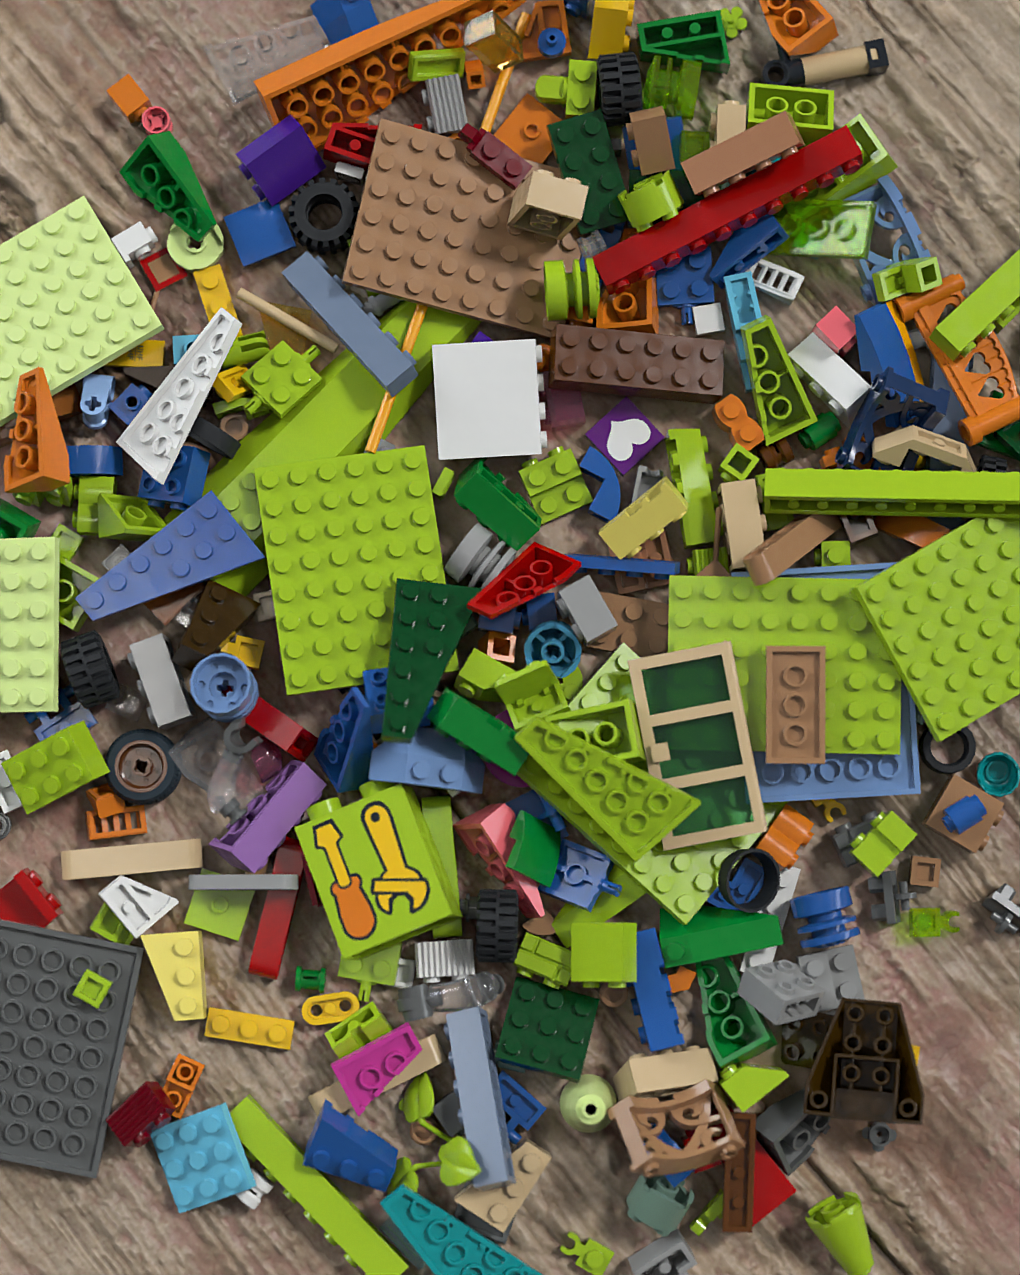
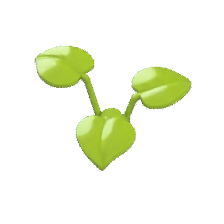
[387,1072,482,1195]

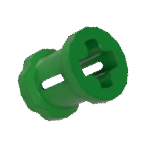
[295,966,326,994]

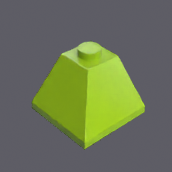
[453,648,516,703]

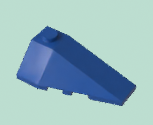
[310,0,379,45]
[314,687,373,793]

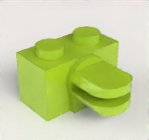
[535,59,597,119]

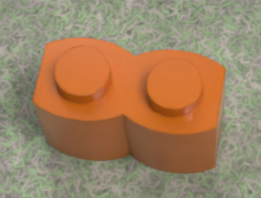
[712,394,764,453]
[753,803,814,872]

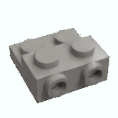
[793,944,865,1012]

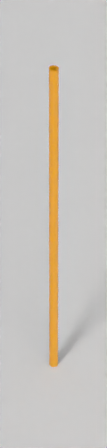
[365,12,531,453]

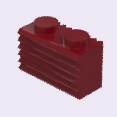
[106,1081,176,1148]

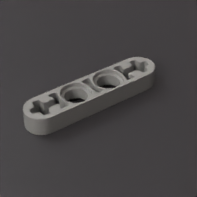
[188,874,299,890]

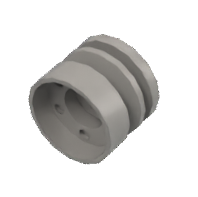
[444,523,517,589]

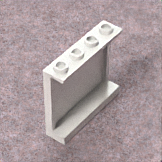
[432,339,547,460]

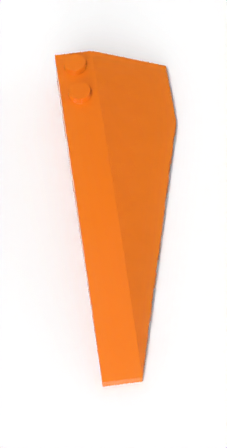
[253,0,526,152]

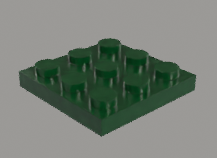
[494,976,600,1083]

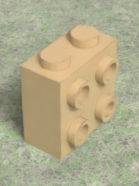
[707,100,746,148]

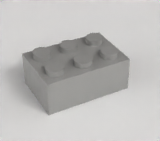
[127,633,197,730]

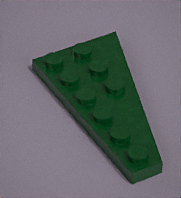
[381,578,483,744]

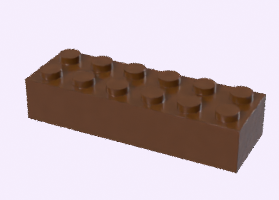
[548,324,725,404]

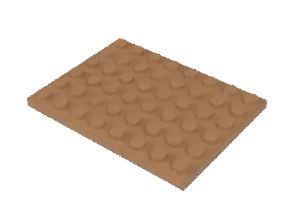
[341,118,585,340]

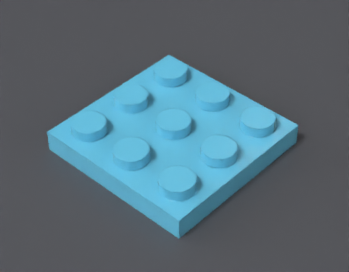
[150,1102,256,1214]

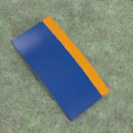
[854,299,924,428]

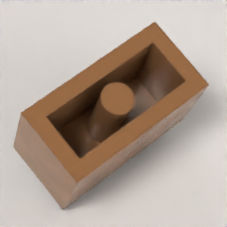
[626,106,675,176]

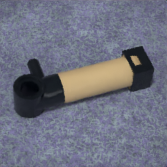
[760,38,889,87]

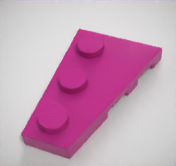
[330,1022,423,1117]

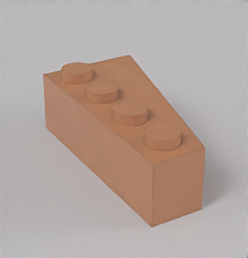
[681,111,806,198]

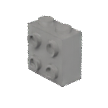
[737,959,825,1025]

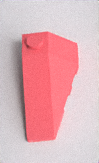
[453,803,545,918]

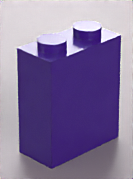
[235,115,327,207]

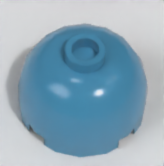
[524,620,582,678]

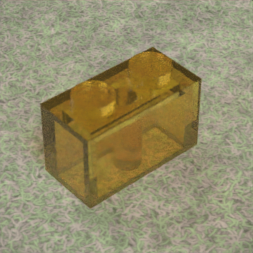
[463,10,524,73]

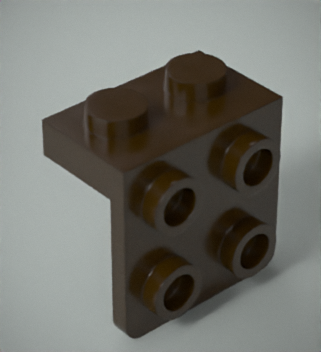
[781,1008,837,1069]

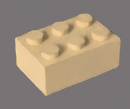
[507,170,589,240]
[716,479,767,575]

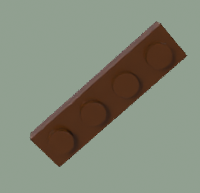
[722,1112,756,1233]

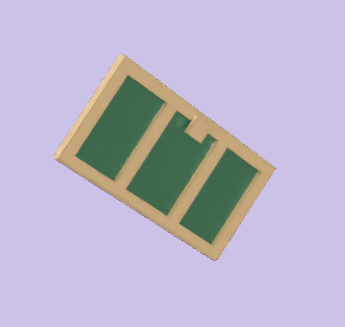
[628,641,768,850]

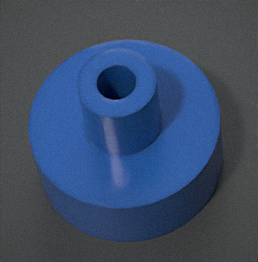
[538,28,566,59]

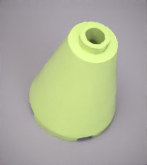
[560,1074,617,1133]

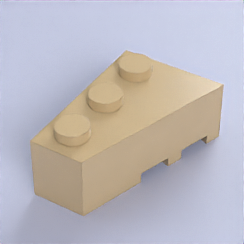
[613,1045,719,1102]
[454,1138,552,1233]

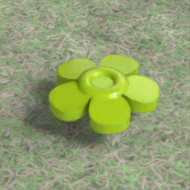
[720,6,748,39]

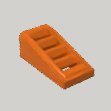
[85,805,147,841]

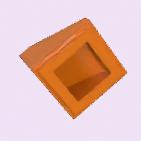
[85,783,126,819]

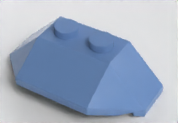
[368,727,485,794]

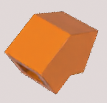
[464,59,486,90]
[667,965,696,993]

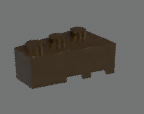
[171,579,261,671]

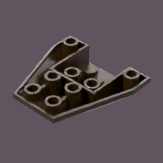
[803,998,925,1125]

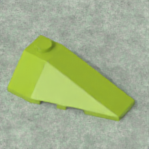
[552,852,647,949]

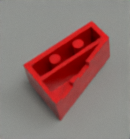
[323,123,422,174]

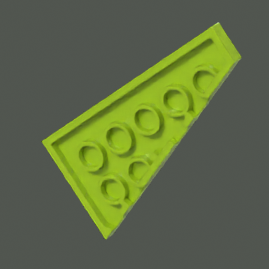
[514,716,701,862]

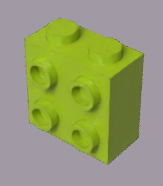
[571,922,637,988]

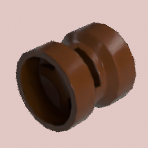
[756,437,795,469]

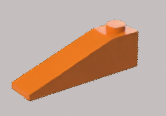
[759,0,839,56]
[596,228,659,334]
[4,367,70,493]

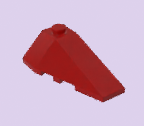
[467,542,581,619]

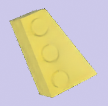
[598,476,688,560]
[140,930,207,1021]

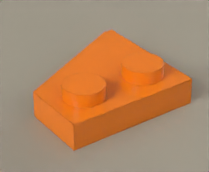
[518,0,572,63]

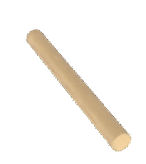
[236,288,340,354]

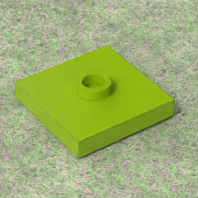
[184,868,256,941]

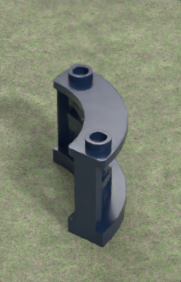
[835,367,950,471]

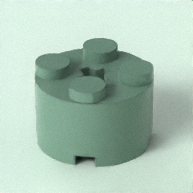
[626,1174,694,1236]

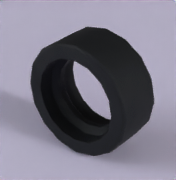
[919,726,976,774]

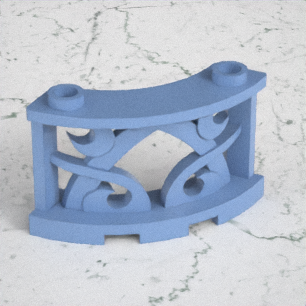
[826,175,931,305]

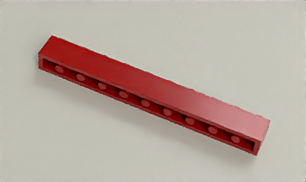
[591,125,863,296]

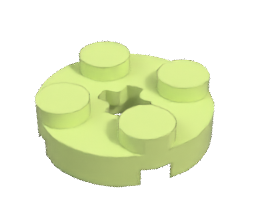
[167,224,224,272]

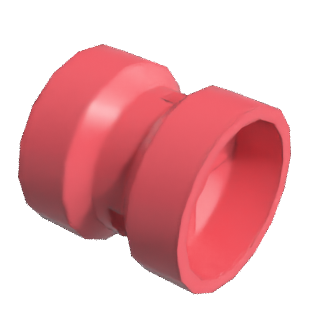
[142,106,173,135]

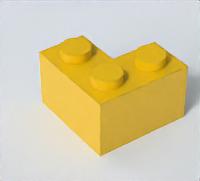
[588,0,635,59]

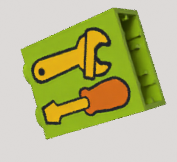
[295,780,463,961]

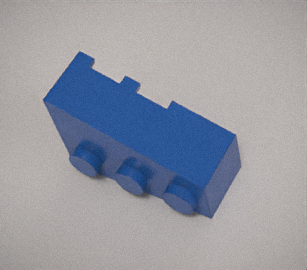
[303,1099,398,1192]

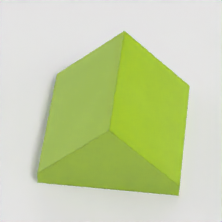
[98,493,166,542]

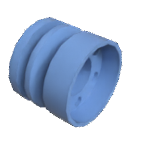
[190,653,259,723]

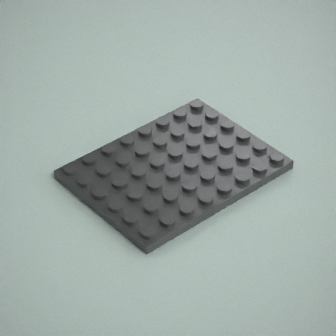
[0,919,145,1179]

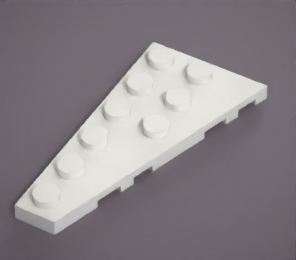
[116,307,242,485]

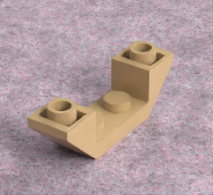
[872,425,977,472]

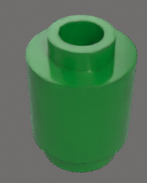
[797,411,841,451]

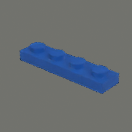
[564,553,680,580]

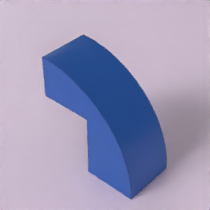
[66,445,123,478]
[579,446,621,523]

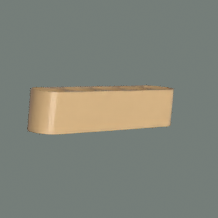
[60,839,203,880]
[308,1033,447,1118]

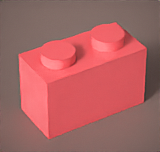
[811,306,857,358]

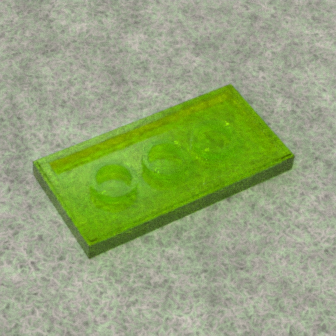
[768,199,877,259]

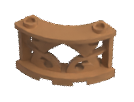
[607,1079,745,1177]

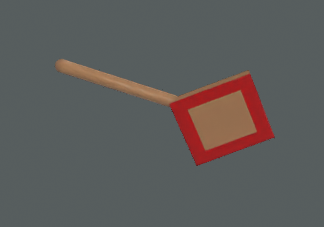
[139,247,188,311]

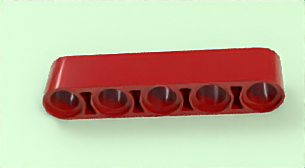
[248,837,304,980]

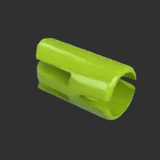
[221,330,270,369]

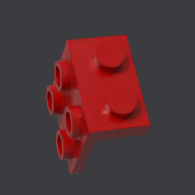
[0,868,64,928]

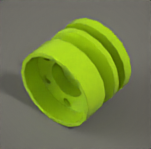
[543,258,600,322]

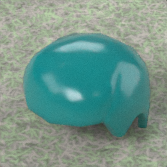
[976,752,1020,797]

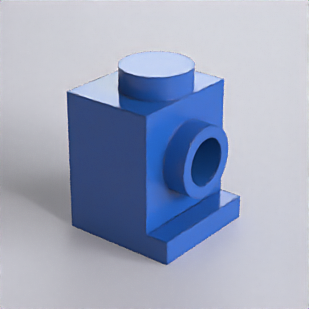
[108,383,153,426]

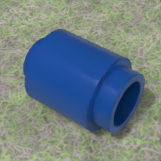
[941,794,987,835]

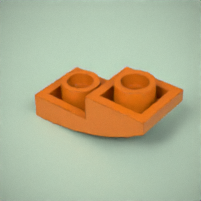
[163,1053,205,1119]

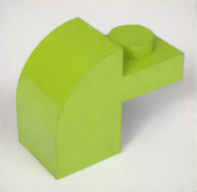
[872,256,943,302]

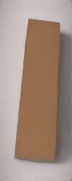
[742,514,843,586]

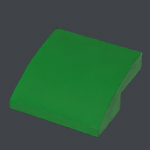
[506,810,561,888]

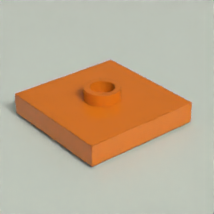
[494,93,562,164]

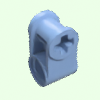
[80,374,115,430]

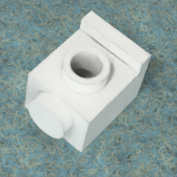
[111,222,159,269]

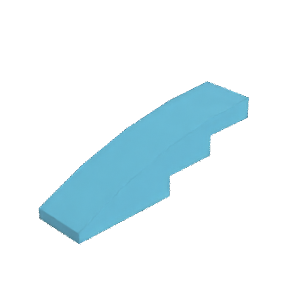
[723,271,762,393]

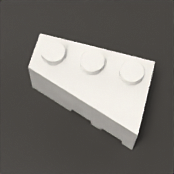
[788,332,871,429]

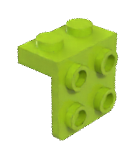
[493,660,571,732]

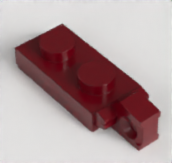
[457,123,533,190]

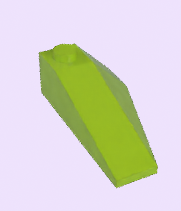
[784,114,898,224]

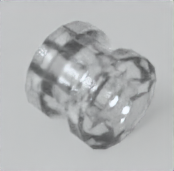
[576,230,607,260]

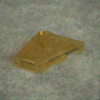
[260,302,312,355]

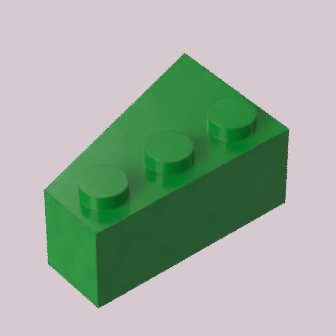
[635,10,730,74]
[454,457,542,551]
[427,688,529,775]

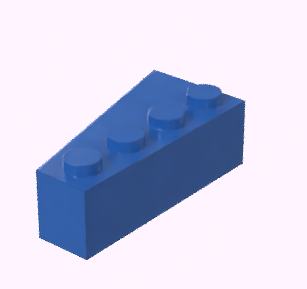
[626,927,685,1052]

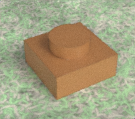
[908,856,941,888]

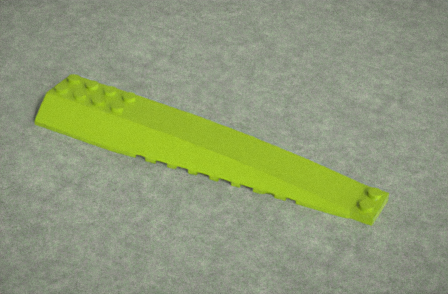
[163,300,482,596]

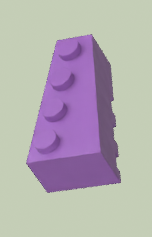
[208,760,327,873]

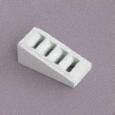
[746,259,805,305]

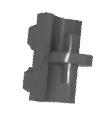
[868,870,917,924]
[982,883,1020,935]

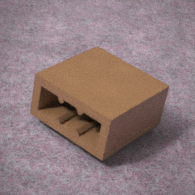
[921,774,1004,854]

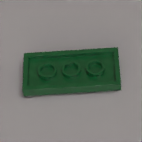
[546,109,629,236]

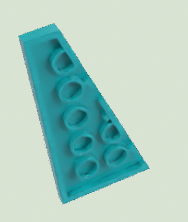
[380,1184,543,1275]

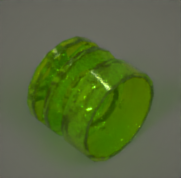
[643,55,702,121]

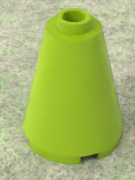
[805,1191,874,1275]

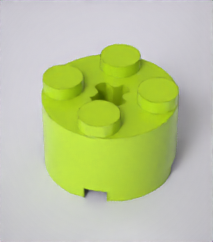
[618,170,684,232]

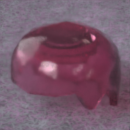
[251,737,283,783]

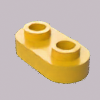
[302,991,360,1025]

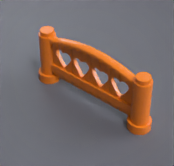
[892,274,1020,447]

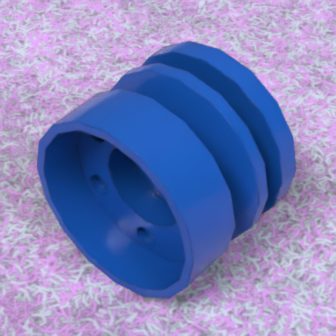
[789,886,860,949]

